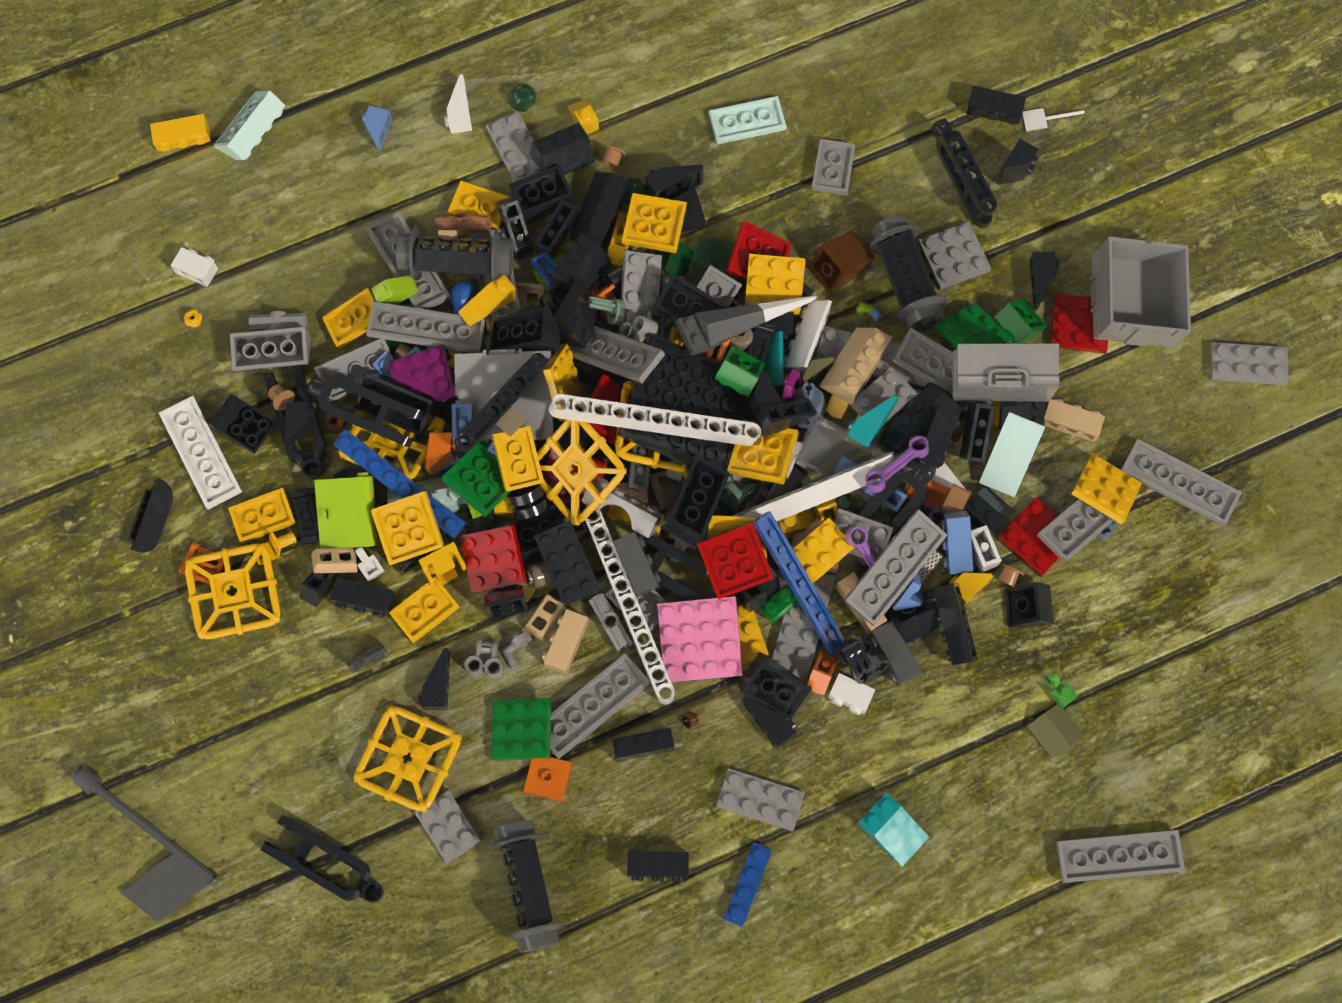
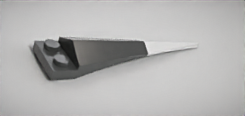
[675,296,818,355]

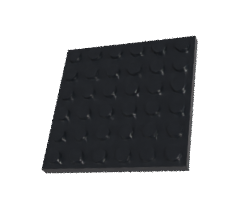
[617,334,754,471]

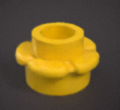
[184,309,202,327]

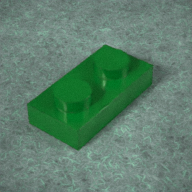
[760,584,798,623]

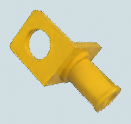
[252,531,296,565]

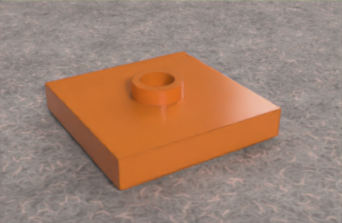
[523,757,572,802]

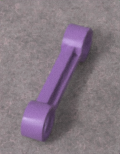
[865,436,929,493]
[845,527,877,568]

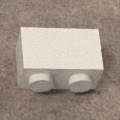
[171,247,218,287]
[971,525,1002,573]
[828,673,875,715]

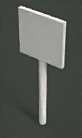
[1022,108,1085,132]

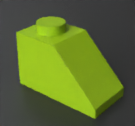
[371,275,419,305]

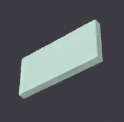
[708,96,787,145]
[979,412,1045,497]

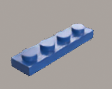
[723,842,772,927]

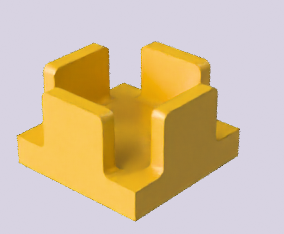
[419,542,466,587]

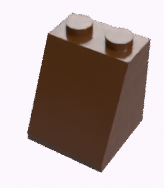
[808,231,875,294]

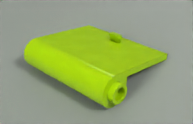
[314,472,378,549]

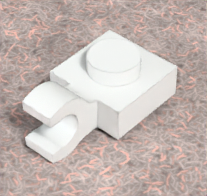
[355,547,385,582]

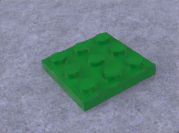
[934,303,1013,349]
[441,441,513,517]
[491,698,551,761]

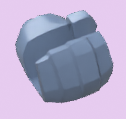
[794,382,826,430]

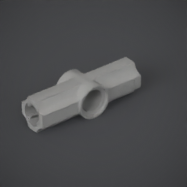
[249,311,308,332]
[589,593,632,652]

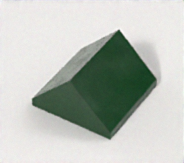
[655,240,694,276]

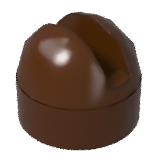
[682,712,699,729]

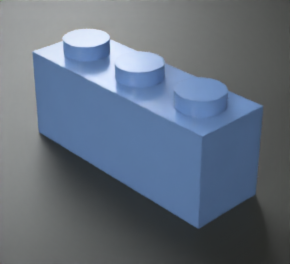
[940,511,973,575]

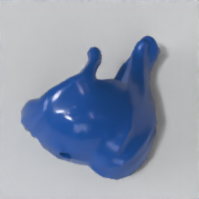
[451,280,479,315]

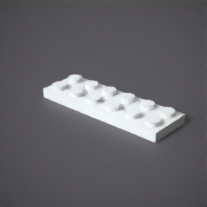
[159,396,242,510]

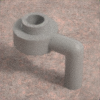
[502,631,532,670]

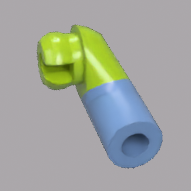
[856,302,883,323]

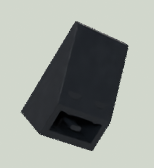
[208,394,277,454]

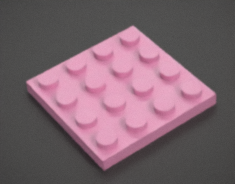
[657,596,743,682]

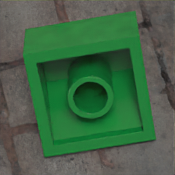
[994,299,1048,344]
[715,345,765,396]

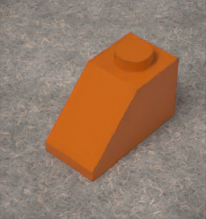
[425,432,458,475]
[807,650,838,695]

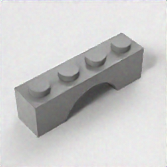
[581,478,663,538]

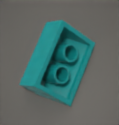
[755,331,784,398]

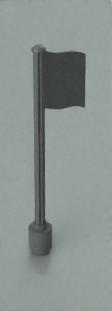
[71,765,220,921]

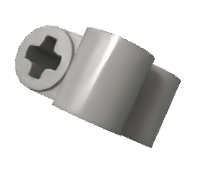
[619,315,658,345]
[465,638,504,679]

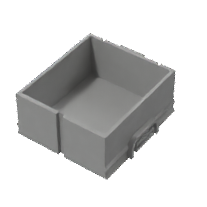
[1090,237,1191,348]
[952,344,1059,402]
[454,349,556,445]

